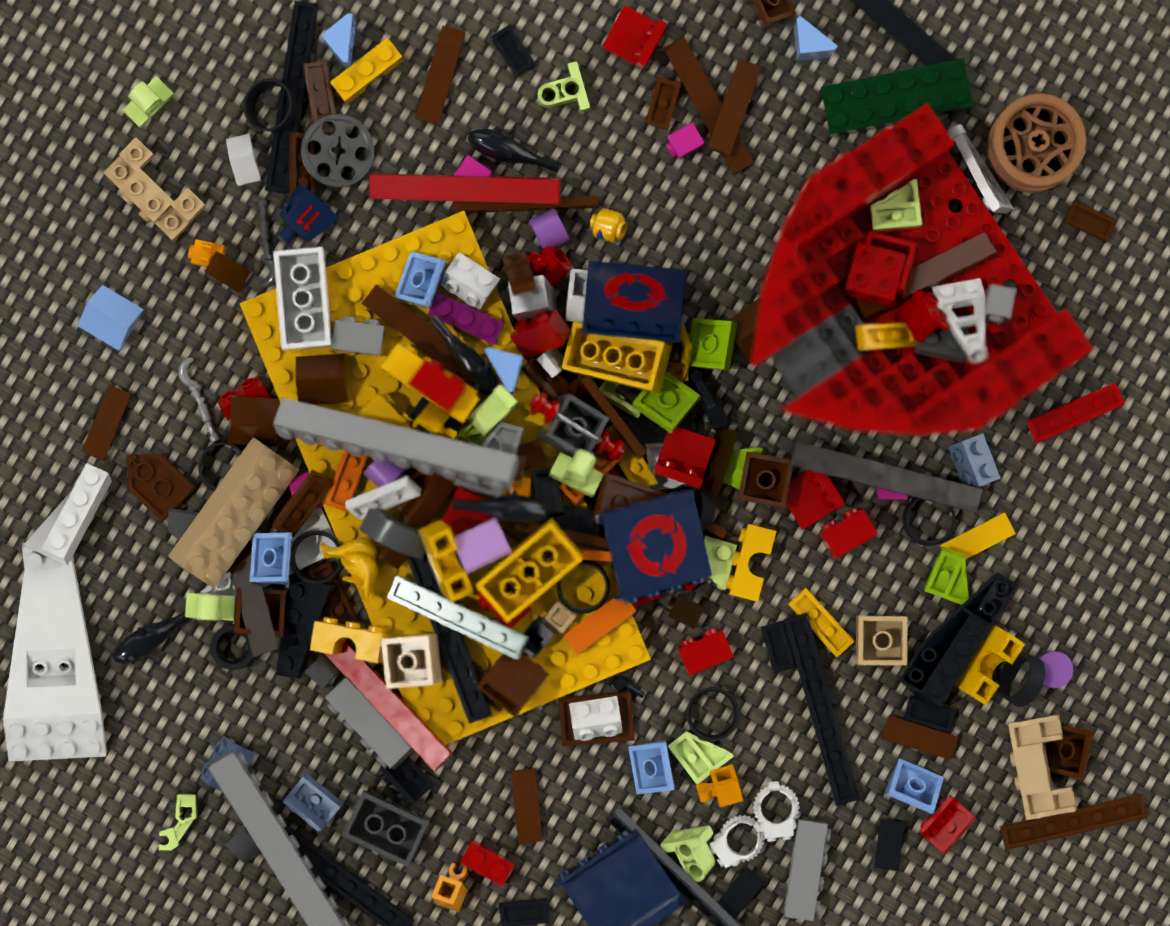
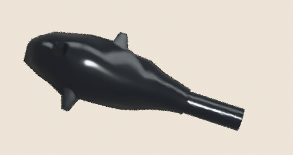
[467,126,560,172]
[429,315,497,395]
[452,491,549,530]
[113,611,191,664]

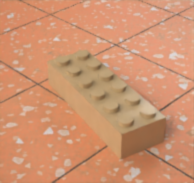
[168,437,299,589]

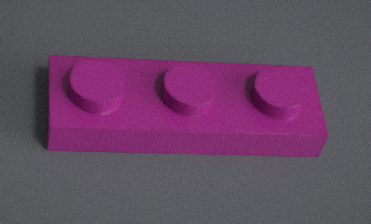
[428,293,505,345]

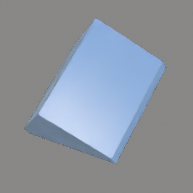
[321,14,356,69]
[794,16,838,61]
[395,251,446,310]
[78,285,144,351]
[485,347,523,395]
[249,533,292,585]
[628,740,675,794]
[884,758,944,814]

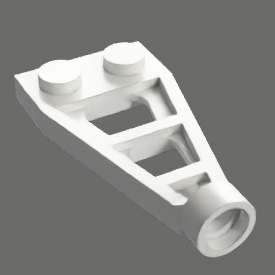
[947,124,1014,214]
[932,278,988,363]

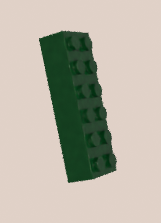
[821,58,974,138]

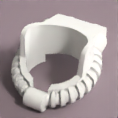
[753,781,800,842]
[709,815,765,868]

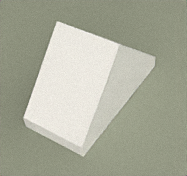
[226,134,261,186]

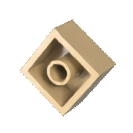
[856,616,907,665]
[381,633,442,689]

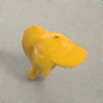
[320,538,379,601]

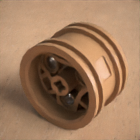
[986,94,1086,193]

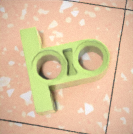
[538,61,590,113]
[123,76,174,128]
[467,384,520,437]
[548,450,604,498]
[185,593,236,621]
[660,825,715,882]

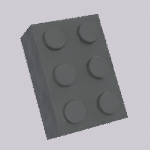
[342,790,430,867]

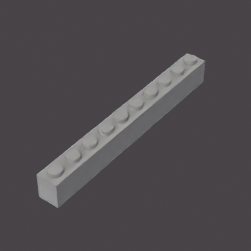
[273,398,519,492]
[208,749,351,926]

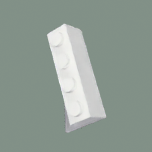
[24,463,112,566]

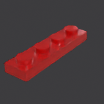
[1026,383,1125,444]

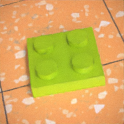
[689,318,737,371]
[632,372,701,434]

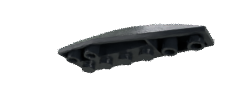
[899,572,1018,710]

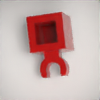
[526,245,573,287]

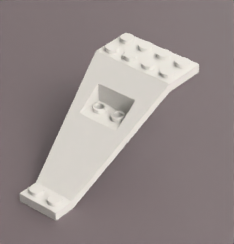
[3,543,107,761]

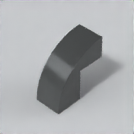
[359,508,426,559]

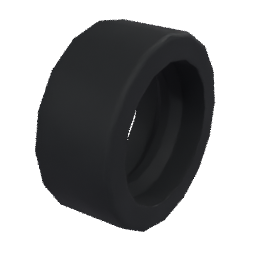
[210,624,255,670]

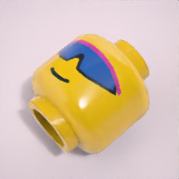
[590,208,627,243]

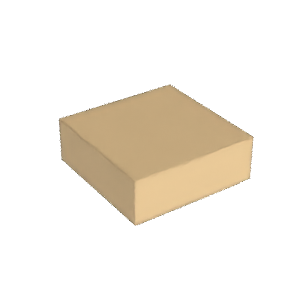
[543,601,577,635]

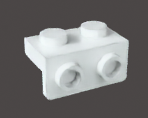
[440,252,500,310]
[569,696,623,741]

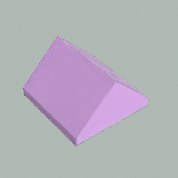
[454,518,512,574]

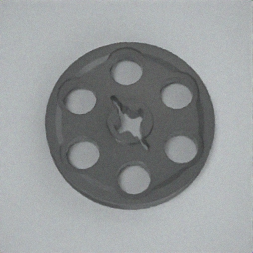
[301,114,374,187]

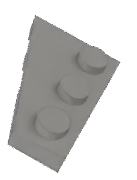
[454,422,524,498]

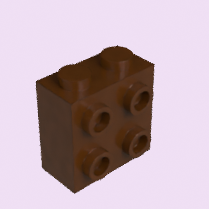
[477,653,549,717]

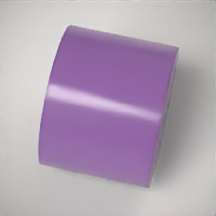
[529,208,570,250]
[364,460,408,488]
[1038,651,1073,688]

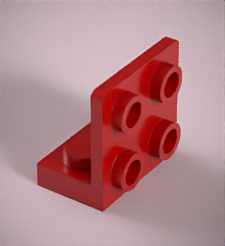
[602,6,667,70]
[845,243,906,308]
[654,426,715,489]
[786,470,845,529]
[441,486,498,538]

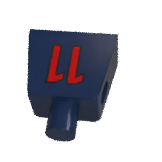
[279,182,339,244]

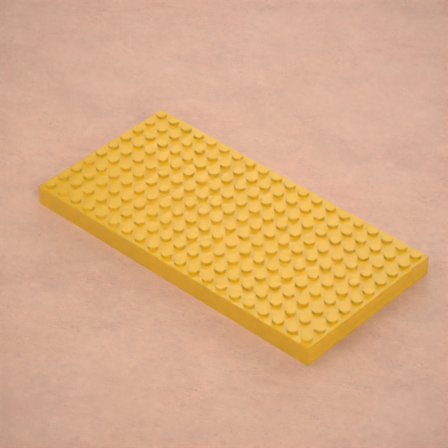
[239,211,651,745]

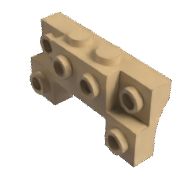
[103,137,206,241]
[1008,714,1077,820]

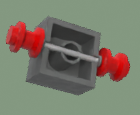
[529,392,625,462]

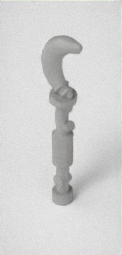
[178,357,220,443]

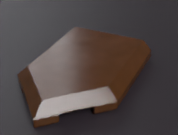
[126,454,196,522]

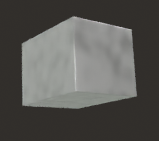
[508,275,558,321]

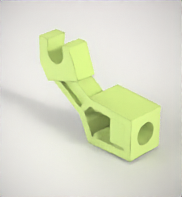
[159,794,198,851]

